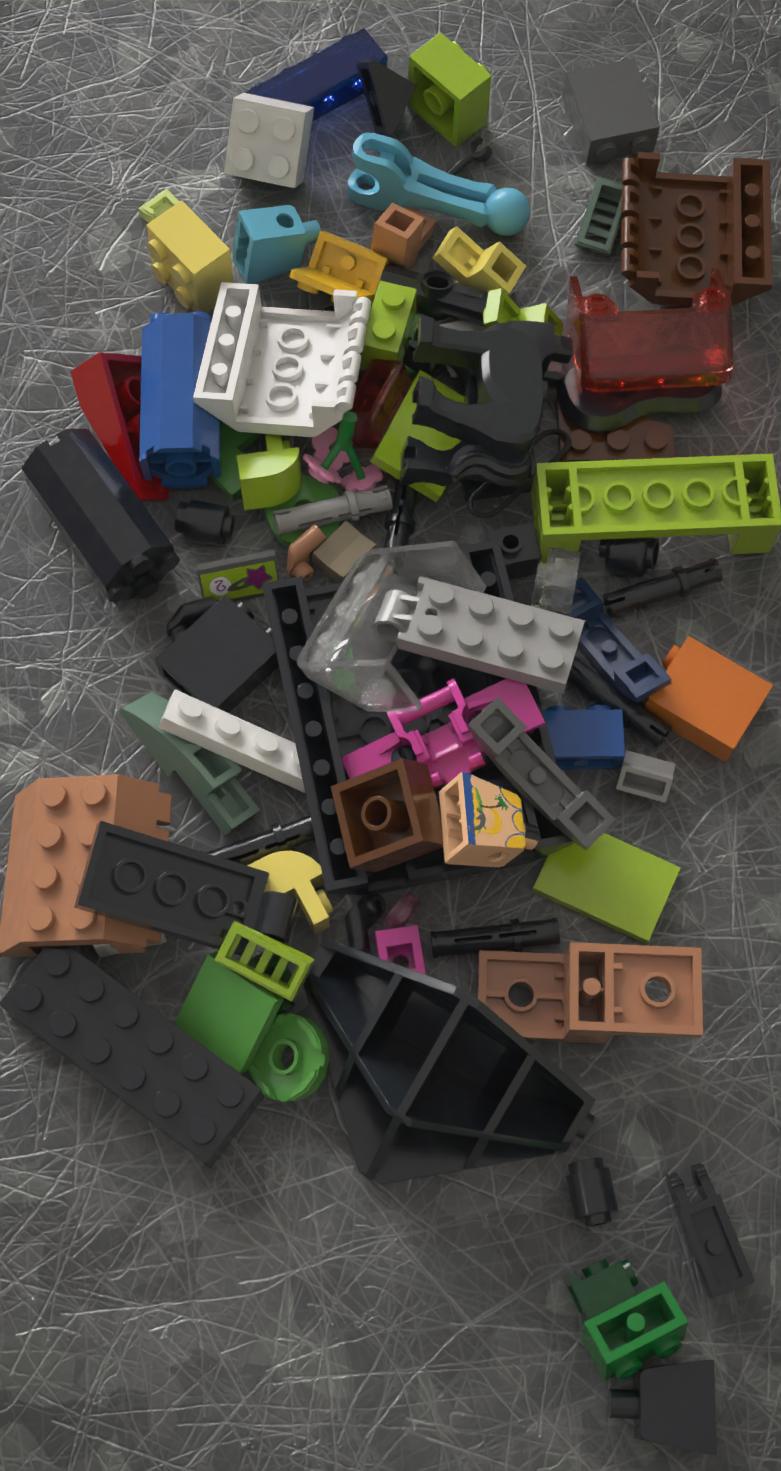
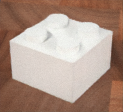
[224,93,314,188]

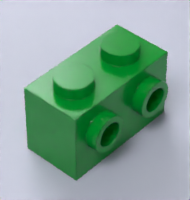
[582,1281,688,1382]

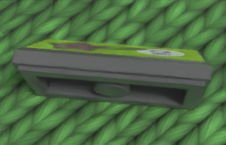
[196,550,280,602]

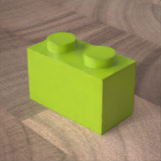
[360,281,417,377]

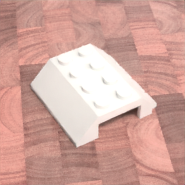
[193,282,372,437]

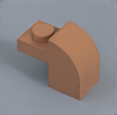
[371,202,437,270]

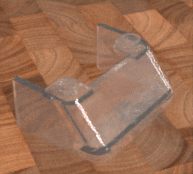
[297,541,487,712]

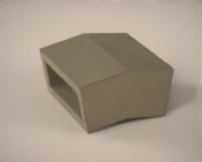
[311,520,379,583]

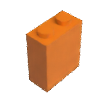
[644,636,773,763]

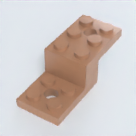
[477,942,703,1044]

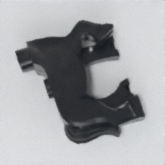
[400,314,573,486]

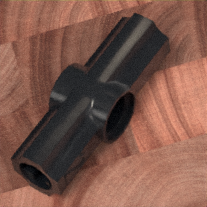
[380,264,488,327]

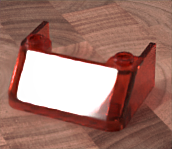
[566,268,734,392]

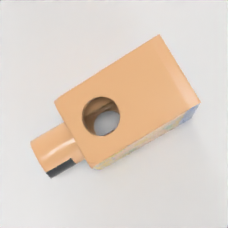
[439,771,540,867]

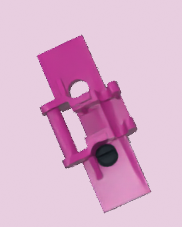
[341,678,546,790]

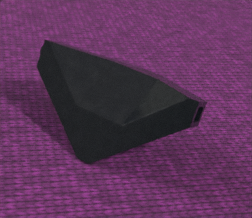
[303,938,595,1185]

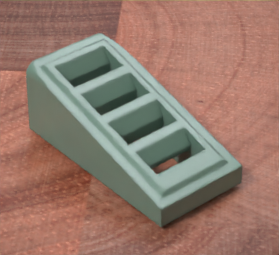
[575,176,625,257]

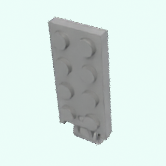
[373,576,585,694]

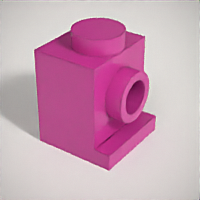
[375,925,426,975]

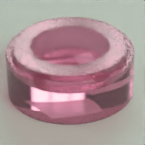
[383,891,421,929]

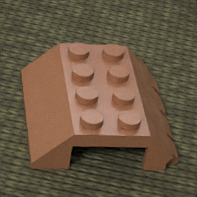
[0,774,172,958]

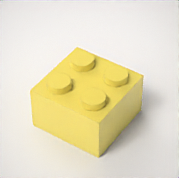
[146,200,234,313]

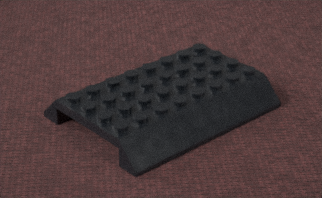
[262,540,575,896]

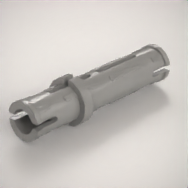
[272,485,392,536]

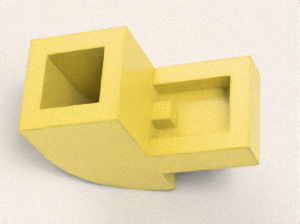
[432,226,526,295]
[247,851,333,934]

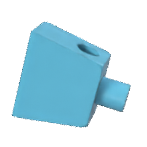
[232,205,321,284]

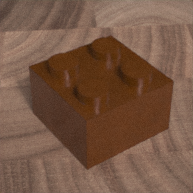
[331,758,443,872]

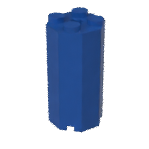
[139,311,222,489]

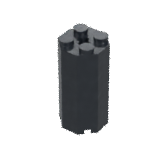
[21,429,180,602]

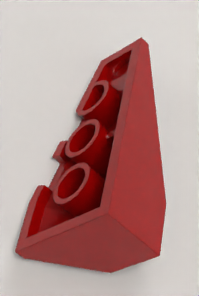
[70,352,169,502]

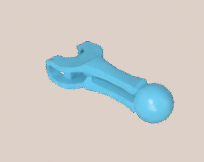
[347,132,530,236]

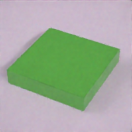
[174,952,284,1074]

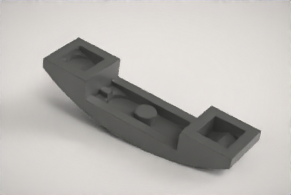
[466,697,616,850]

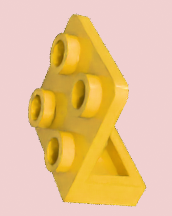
[289,231,390,302]

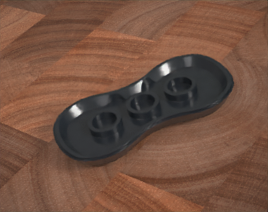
[556,345,722,432]

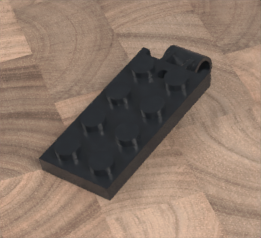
[74,821,298,956]

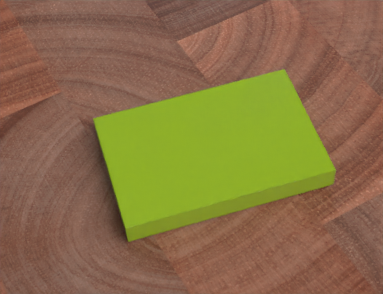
[370,370,464,502]
[532,833,681,945]

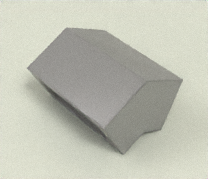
[616,750,676,803]

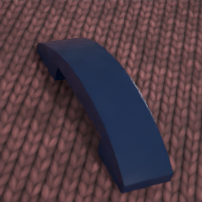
[548,577,672,702]

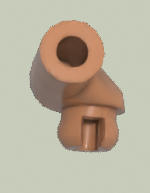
[286,524,327,583]

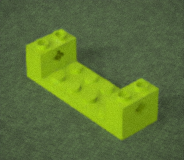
[531,454,781,562]

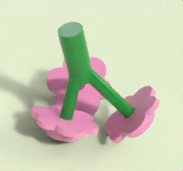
[302,411,383,492]

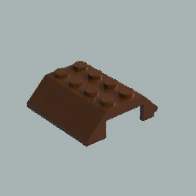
[621,152,772,309]

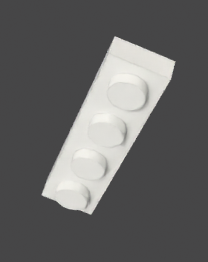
[158,689,305,793]

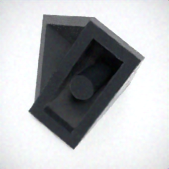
[355,59,416,135]

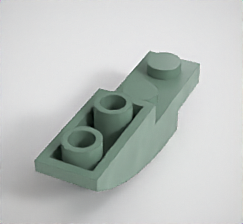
[119,692,260,836]

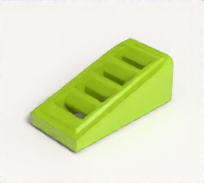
[214,921,315,1002]

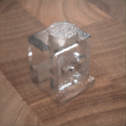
[531,547,581,614]

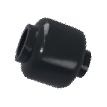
[599,537,660,577]

